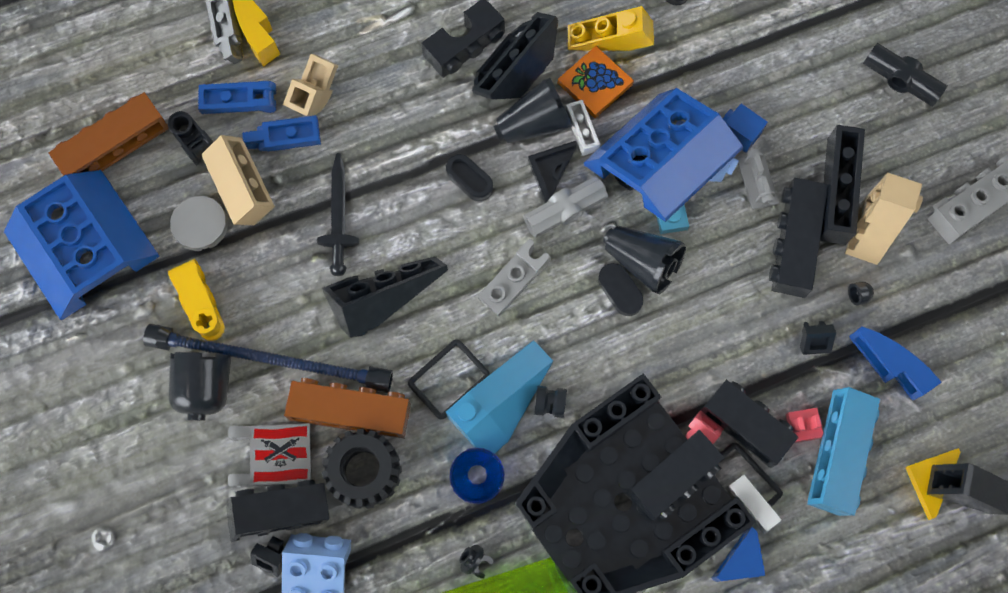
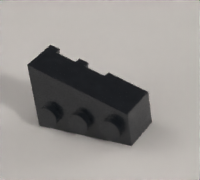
[226,479,330,542]

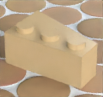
[845,172,923,265]

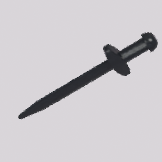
[317,153,359,276]

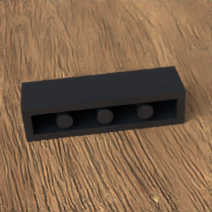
[820,125,865,245]
[769,178,828,298]

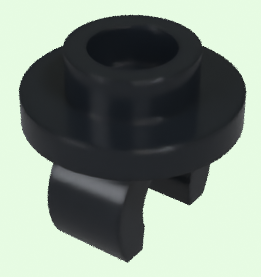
[459,545,494,579]

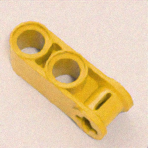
[168,258,225,341]

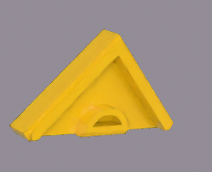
[905,448,961,520]

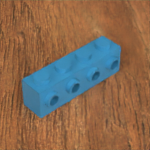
[807,387,880,516]

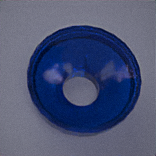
[449,448,505,504]

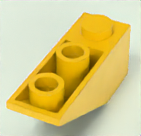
[568,6,654,51]

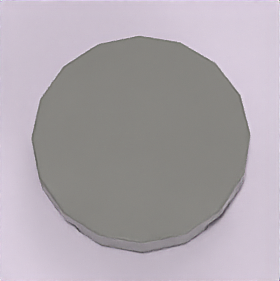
[170,196,228,251]

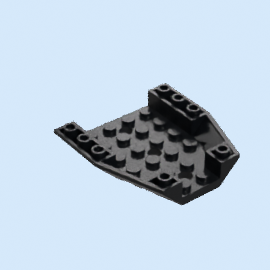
[515,373,756,593]

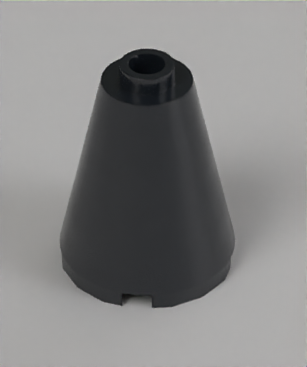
[493,78,573,143]
[603,226,686,294]

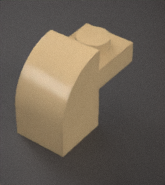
[283,54,338,116]

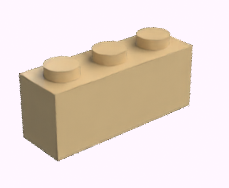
[201,135,275,225]

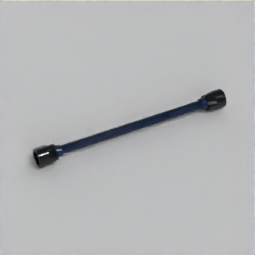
[143,324,393,393]

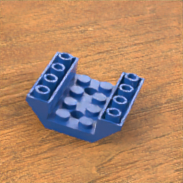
[583,88,743,222]
[4,170,160,320]

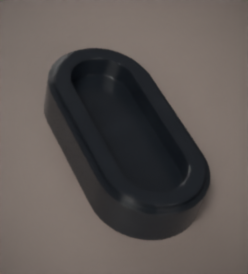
[446,154,493,201]
[598,263,643,316]

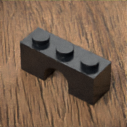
[421,0,505,78]

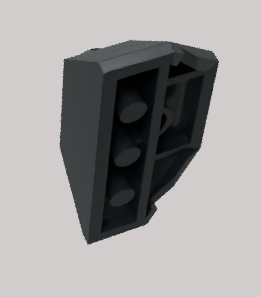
[472,12,558,100]

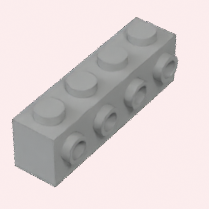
[927,154,1008,245]

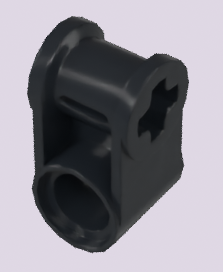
[168,111,213,166]

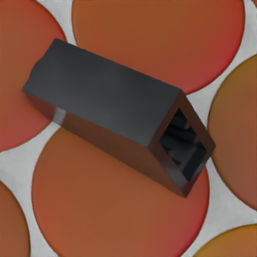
[927,463,1008,515]

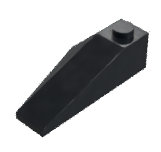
[322,256,448,338]

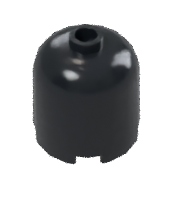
[169,352,231,421]

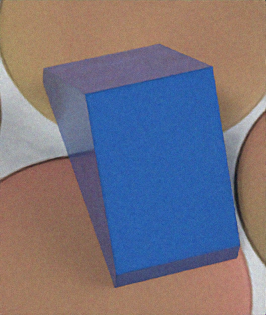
[711,527,765,582]

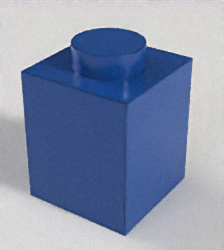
[723,103,768,153]

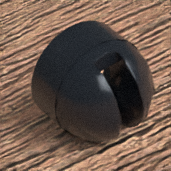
[848,282,874,306]

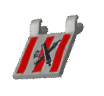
[228,423,311,488]

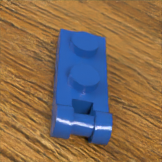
[198,81,276,114]

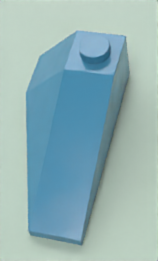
[446,340,553,461]

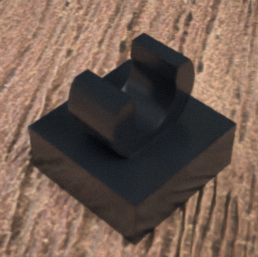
[800,321,836,355]
[250,536,284,577]

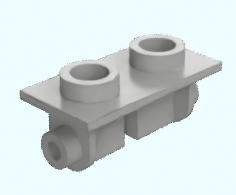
[737,149,779,210]

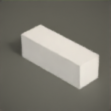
[566,100,600,156]
[728,475,782,534]

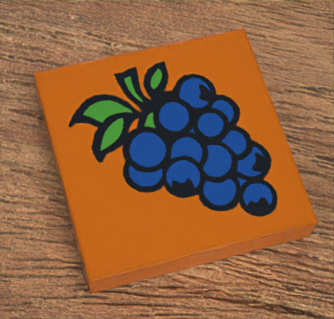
[557,46,634,118]

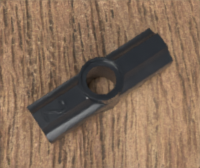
[863,43,948,107]

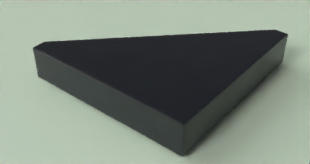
[528,141,577,203]

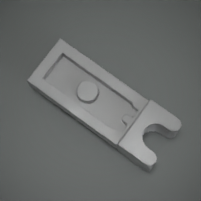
[477,239,551,317]

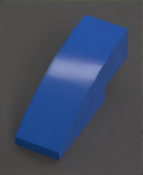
[849,326,942,401]

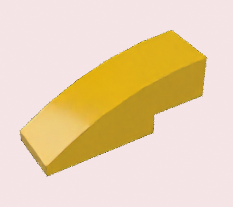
[233,0,280,67]

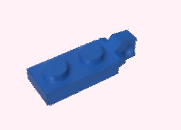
[242,115,321,152]

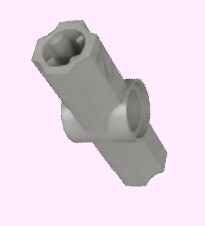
[524,176,608,238]

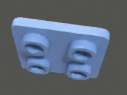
[282,533,351,593]

